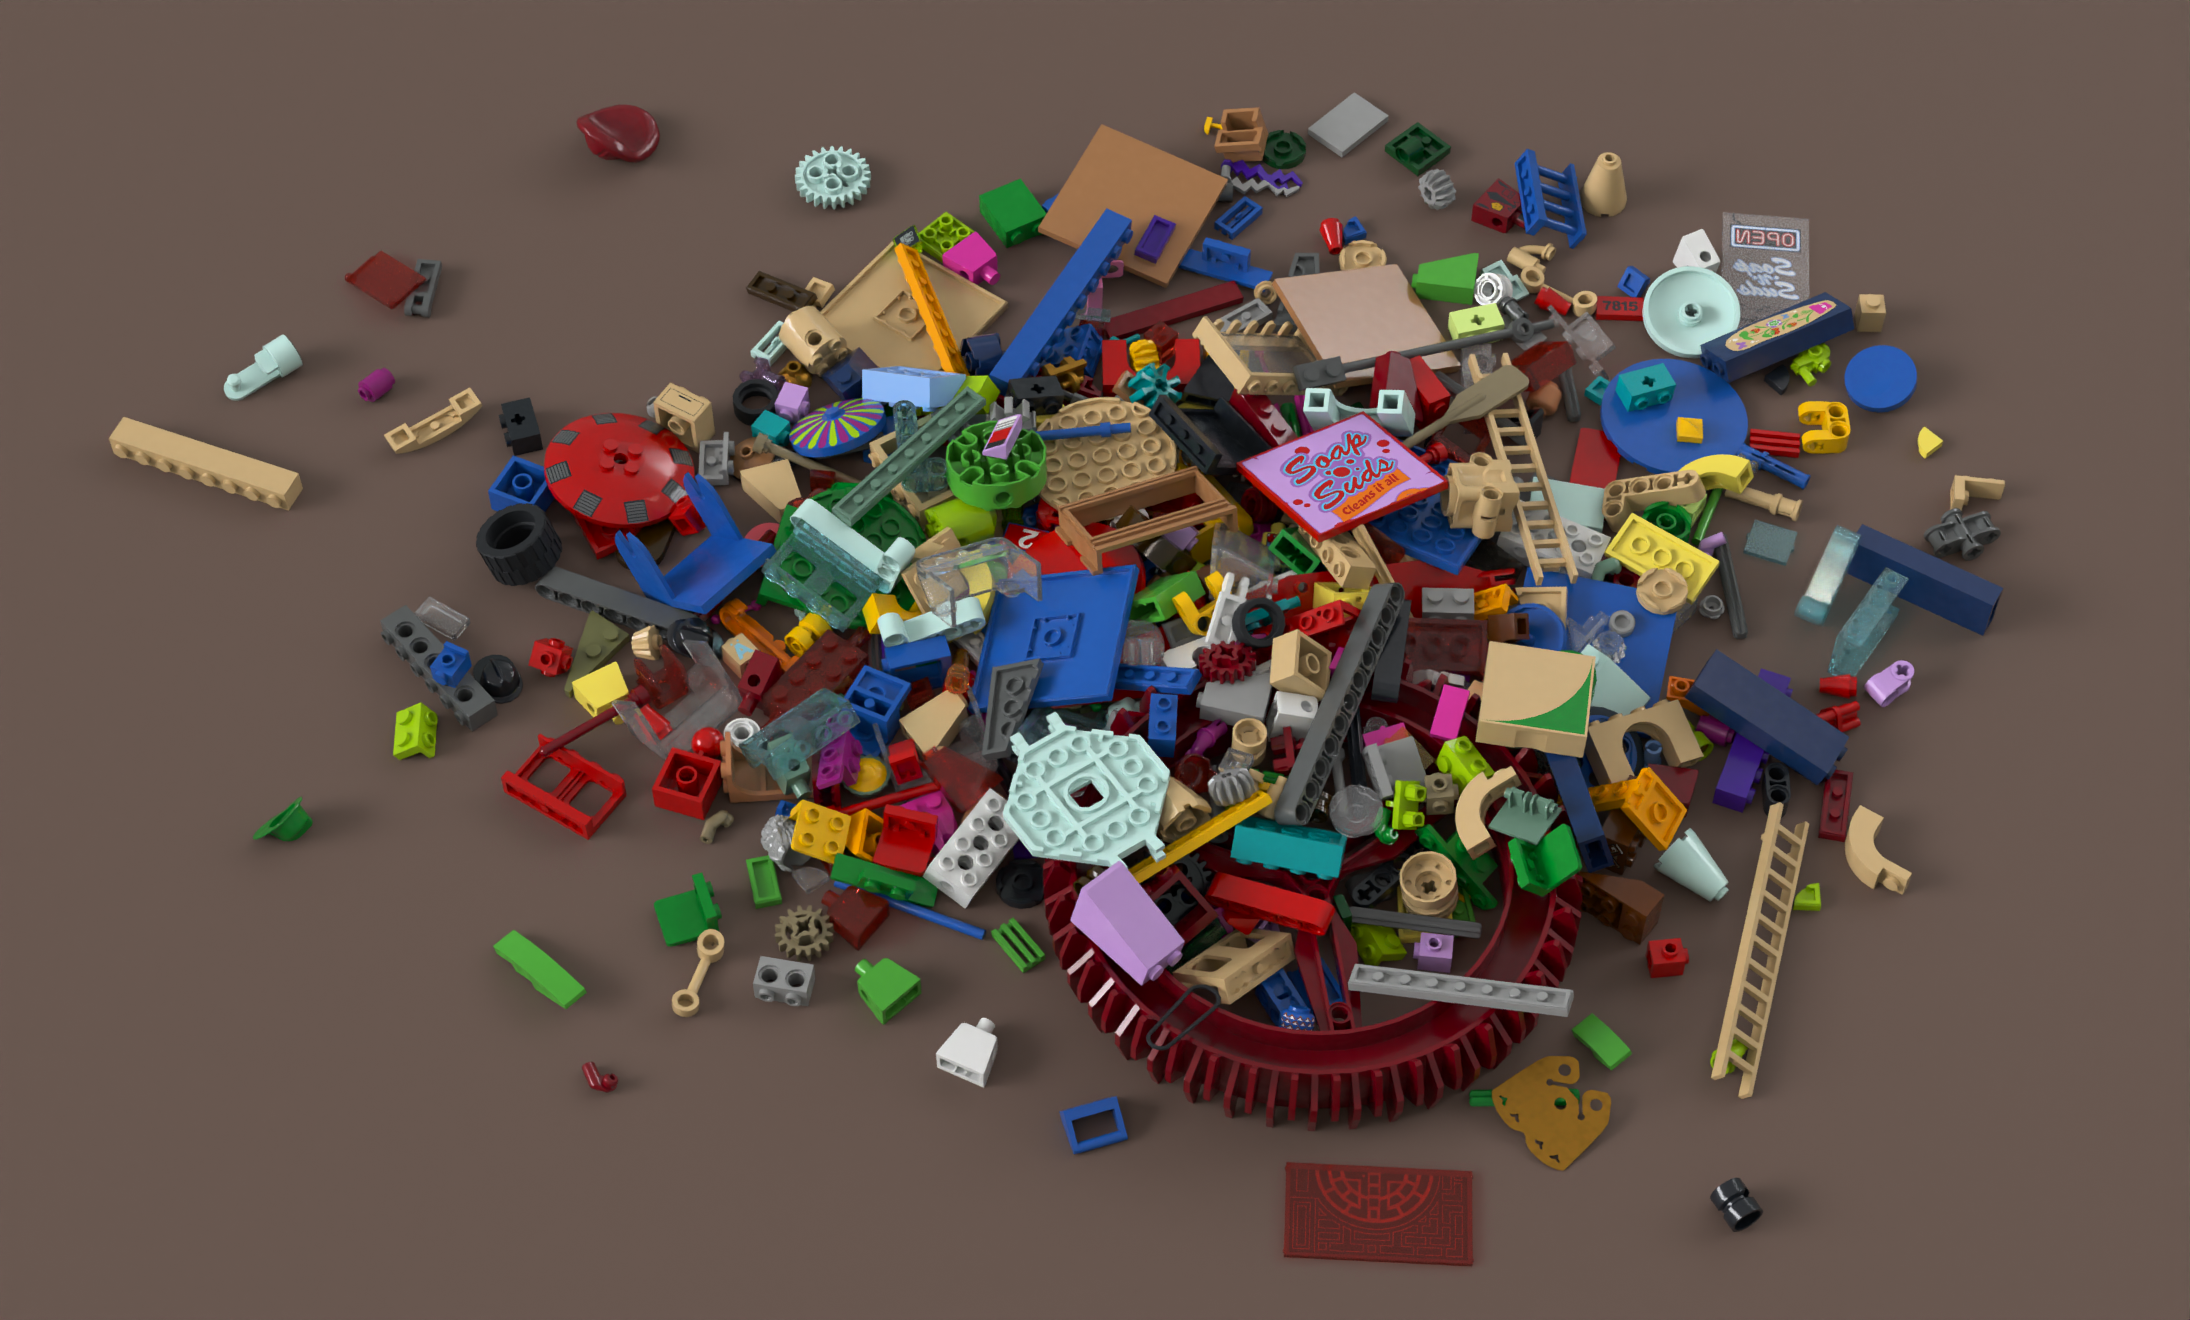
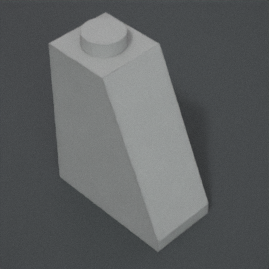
[1196,673,1273,726]

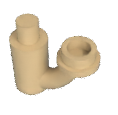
[1507,243,1556,274]
[1249,768,1287,821]

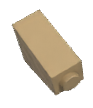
[740,459,803,523]
[899,687,969,769]

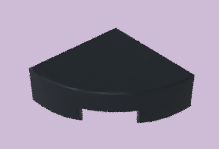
[1764,364,1790,395]

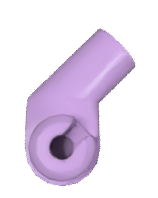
[1698,532,1727,557]

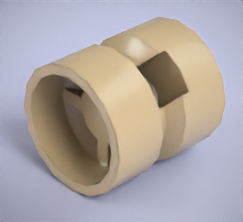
[1231,718,1267,767]

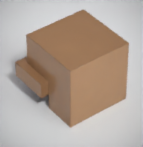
[1214,107,1268,162]

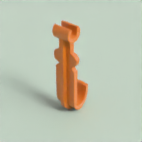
[719,598,805,682]

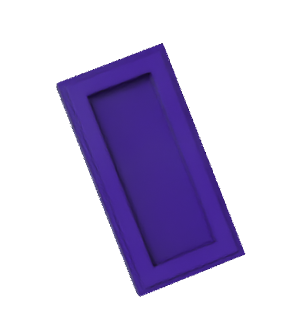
[1134,215,1176,264]

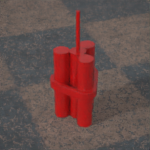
[1815,701,1861,732]

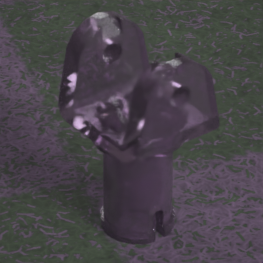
[739,357,786,391]

